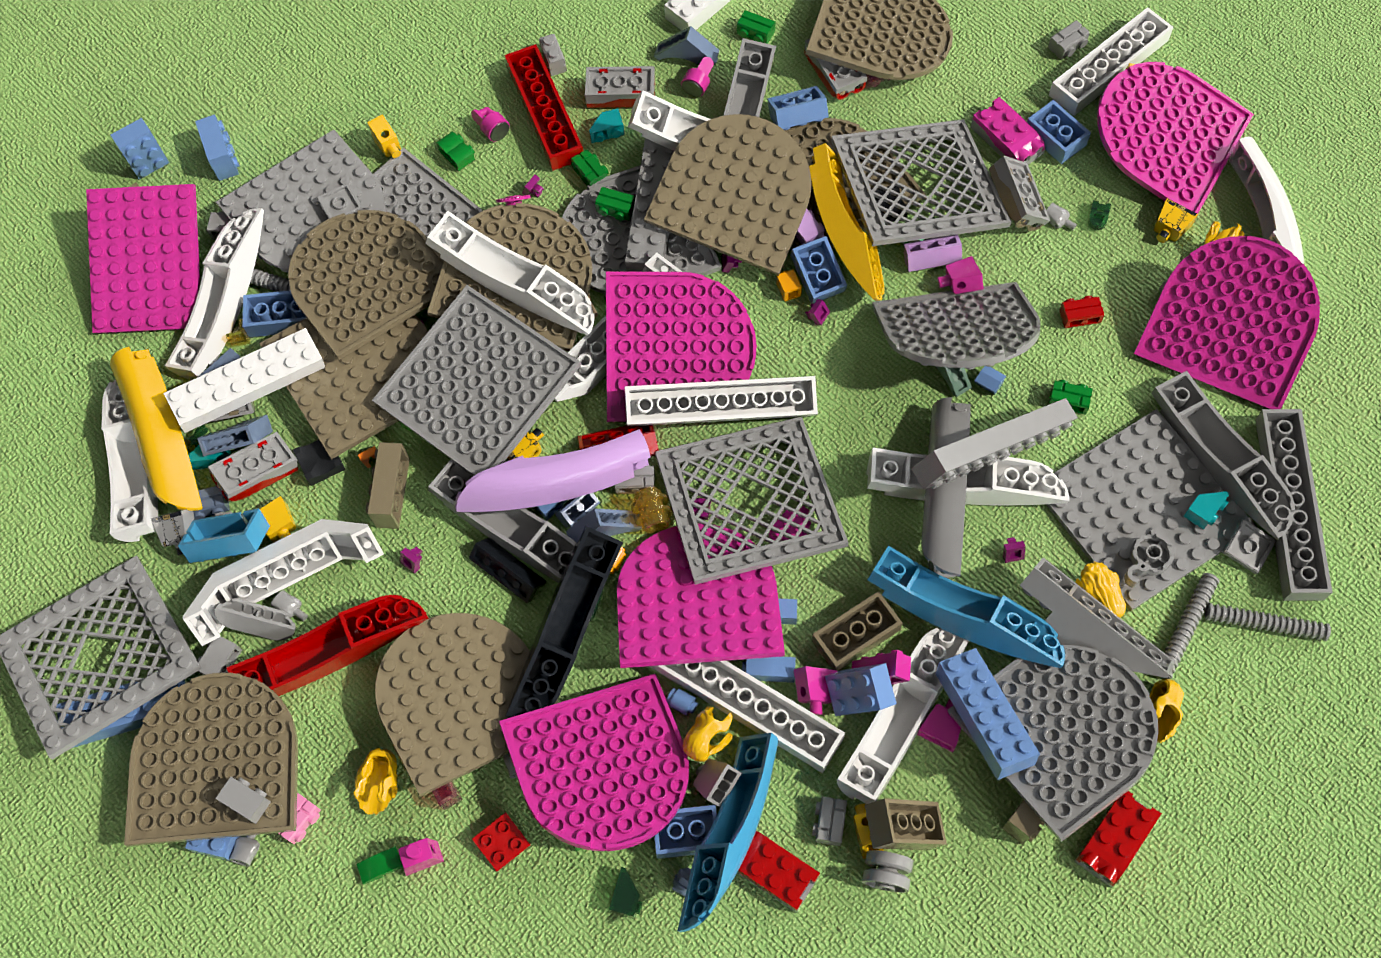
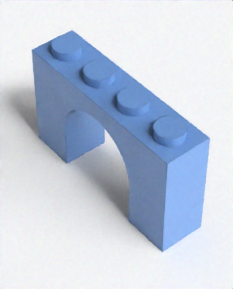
[742,599,797,683]

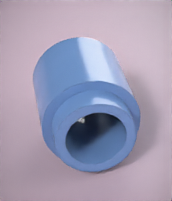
[666,688,698,716]

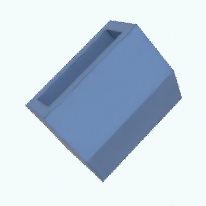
[975,366,1006,394]

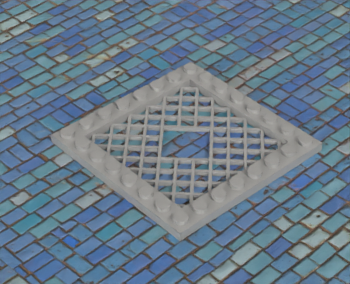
[831,119,1011,246]
[655,417,849,585]
[0,555,202,760]

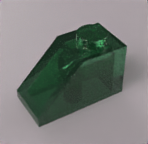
[609,867,644,919]

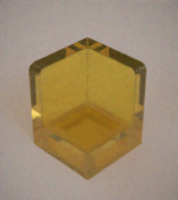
[226,318,251,347]

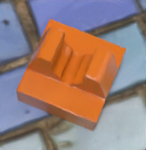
[358,445,376,468]

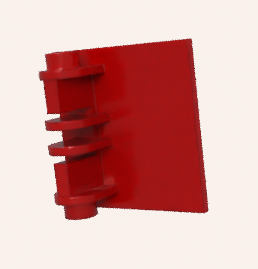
[472,812,530,872]

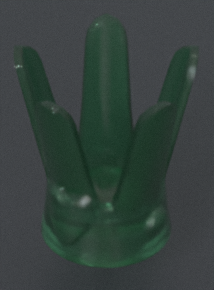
[187,424,212,448]

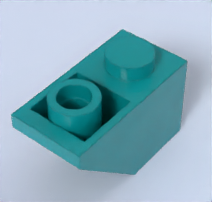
[589,108,625,143]
[188,433,232,470]
[1183,491,1230,530]

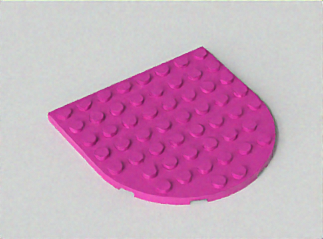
[1097,62,1254,214]
[1134,236,1320,409]
[606,271,757,422]
[617,523,785,668]
[499,674,689,851]

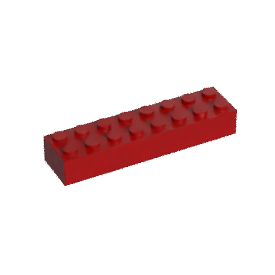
[504,44,583,171]

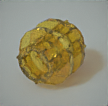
[631,487,673,533]

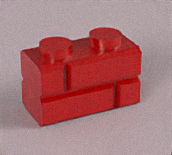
[1059,295,1104,328]

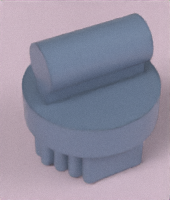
[672,867,691,897]

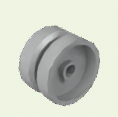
[862,850,914,893]

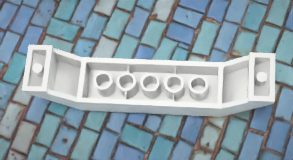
[554,253,682,402]
[182,519,384,646]

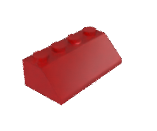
[578,425,659,457]

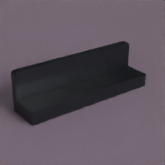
[469,537,546,603]

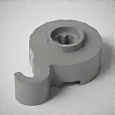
[1124,533,1174,588]

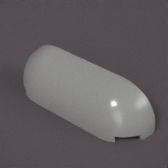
[215,599,295,640]

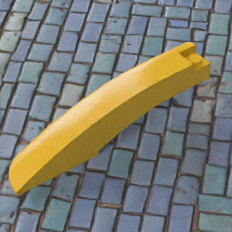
[809,143,884,301]
[110,347,202,511]

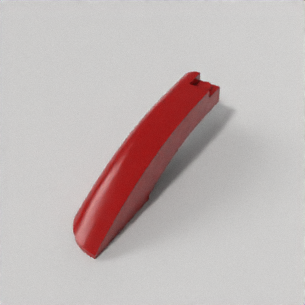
[226,595,429,696]

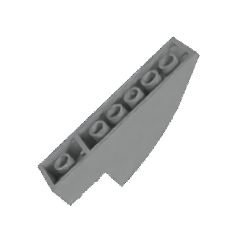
[1020,558,1175,678]

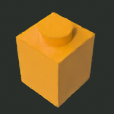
[776,269,802,302]

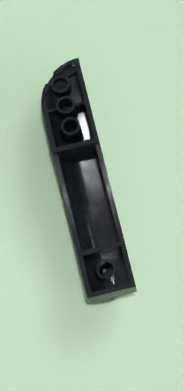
[505,526,623,718]

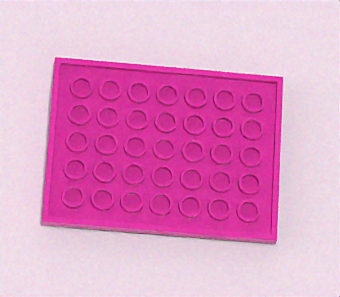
[86,184,200,334]

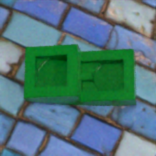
[356,846,403,885]

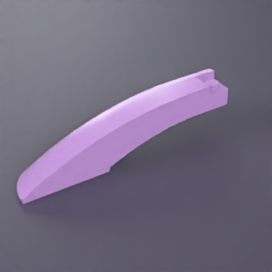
[455,429,651,512]

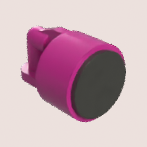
[681,57,714,97]
[471,107,510,142]

